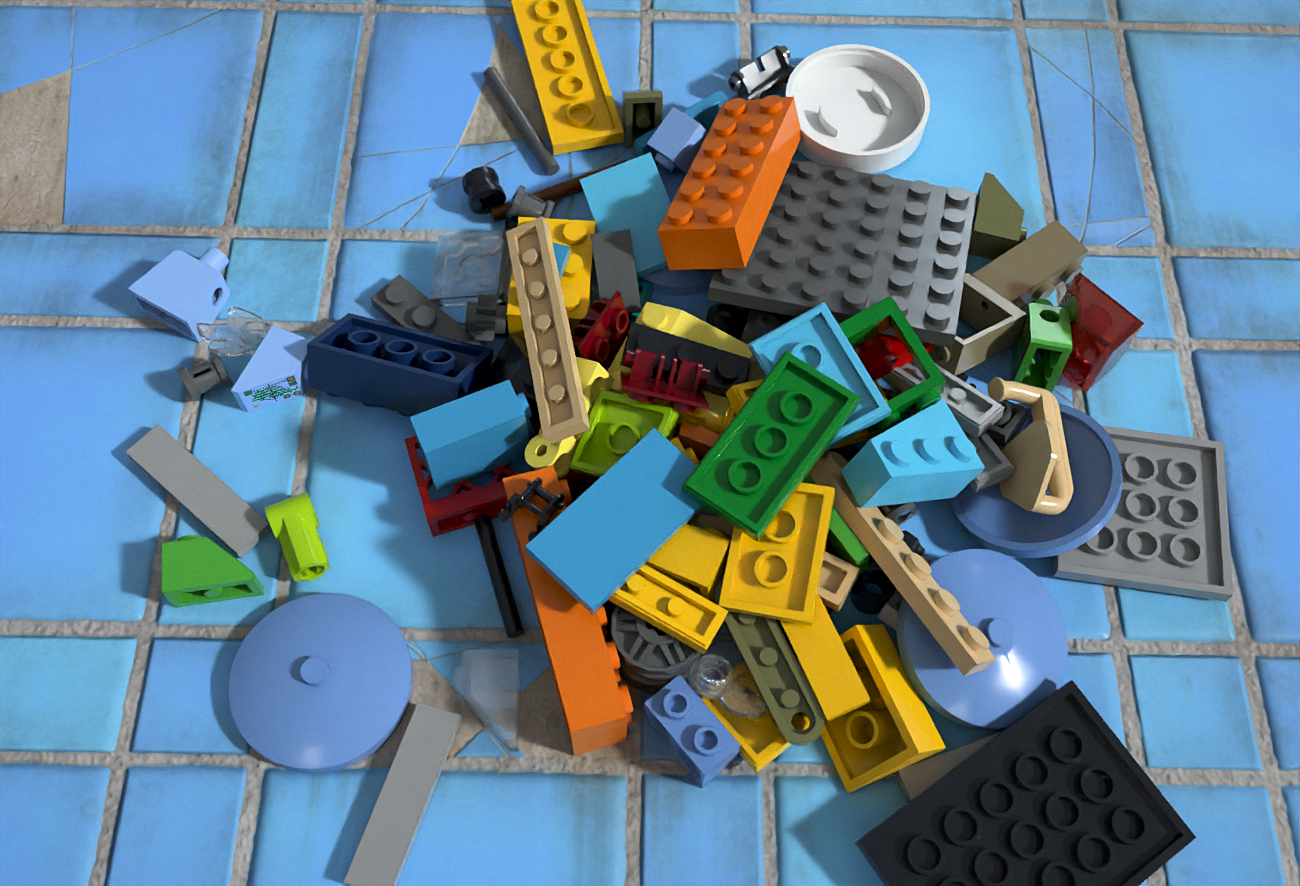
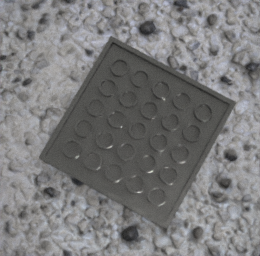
[708,160,977,348]

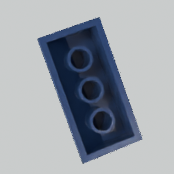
[307,313,494,417]

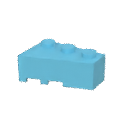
[841,399,985,508]

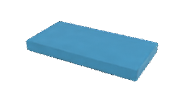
[525,428,704,615]

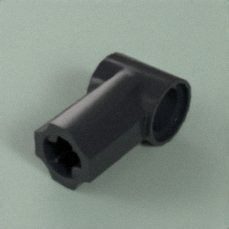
[850,530,925,615]

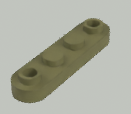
[715,577,825,746]

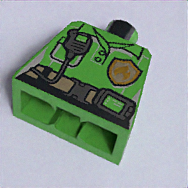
[1010,299,1072,393]

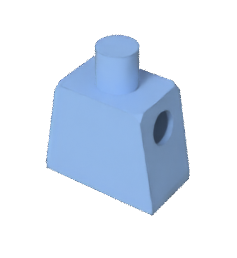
[128,247,230,343]

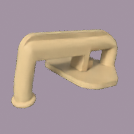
[988,377,1074,515]

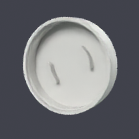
[785,44,930,174]

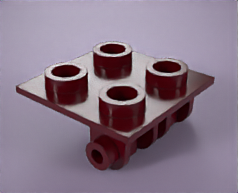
[572,291,631,371]
[620,347,710,413]

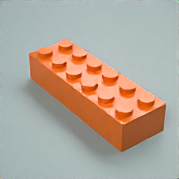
[657,95,802,270]
[502,465,633,756]

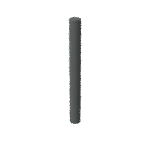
[483,67,560,176]

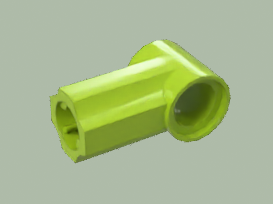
[265,492,331,582]

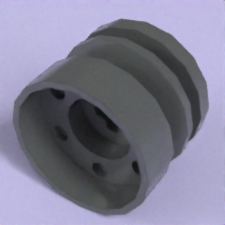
[611,605,703,694]

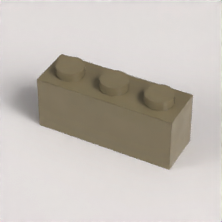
[972,220,1088,311]

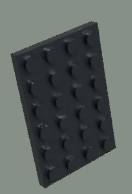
[855,680,1196,886]

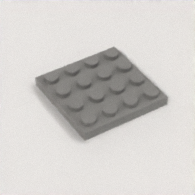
[1053,426,1233,601]

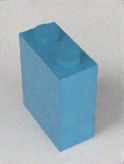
[410,380,535,491]

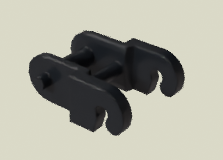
[498,477,565,541]

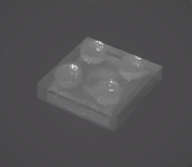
[430,229,512,307]

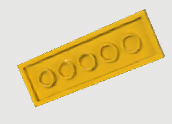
[509,0,624,155]

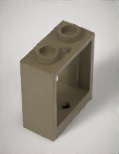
[929,273,1027,376]

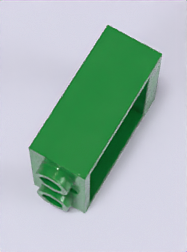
[838,295,946,434]

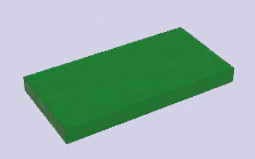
[682,351,861,542]

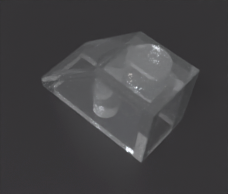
[454,649,521,752]

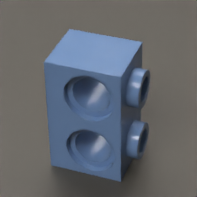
[643,674,741,788]

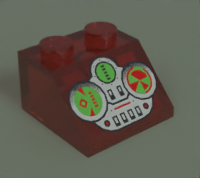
[1058,272,1144,392]

